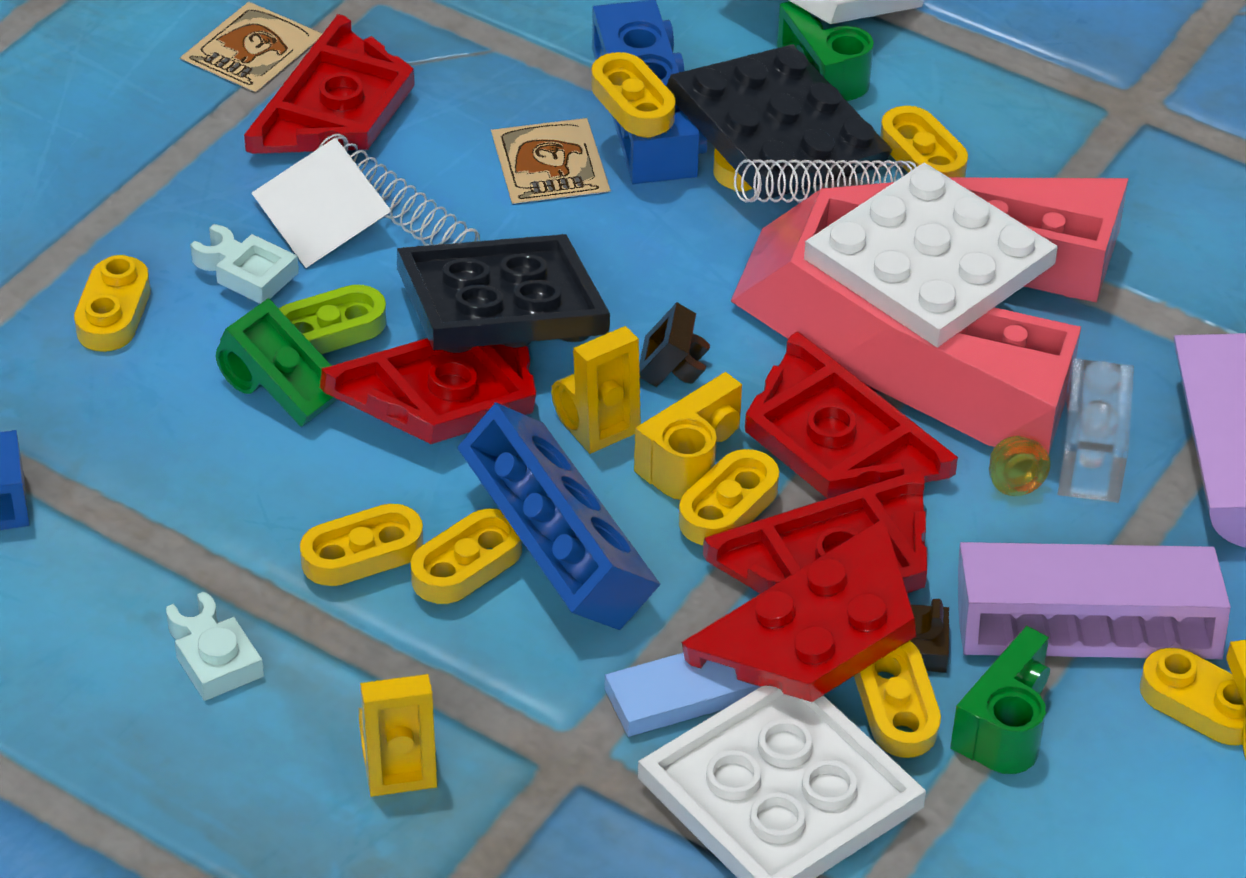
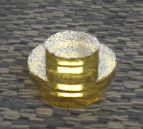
[989,436,1050,496]

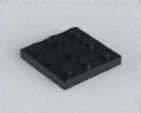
[666,44,893,200]
[397,234,610,353]

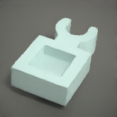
[190,224,299,304]
[166,592,264,701]

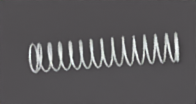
[318,134,480,246]
[734,159,916,203]

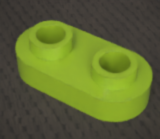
[279,285,387,354]

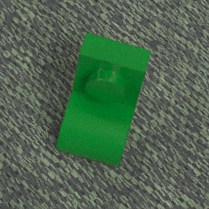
[777,1,874,101]
[215,298,338,427]
[950,625,1050,774]

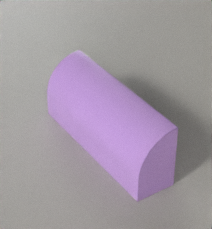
[1174,333,1246,548]
[958,542,1231,659]

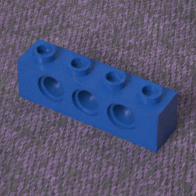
[592,0,707,184]
[457,402,661,630]

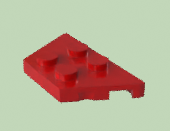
[244,14,415,154]
[745,331,958,499]
[320,338,536,444]
[703,470,927,594]
[681,520,916,702]

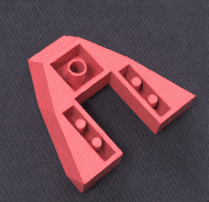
[731,177,1129,459]

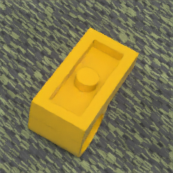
[551,326,641,454]
[634,372,742,500]
[358,674,437,797]

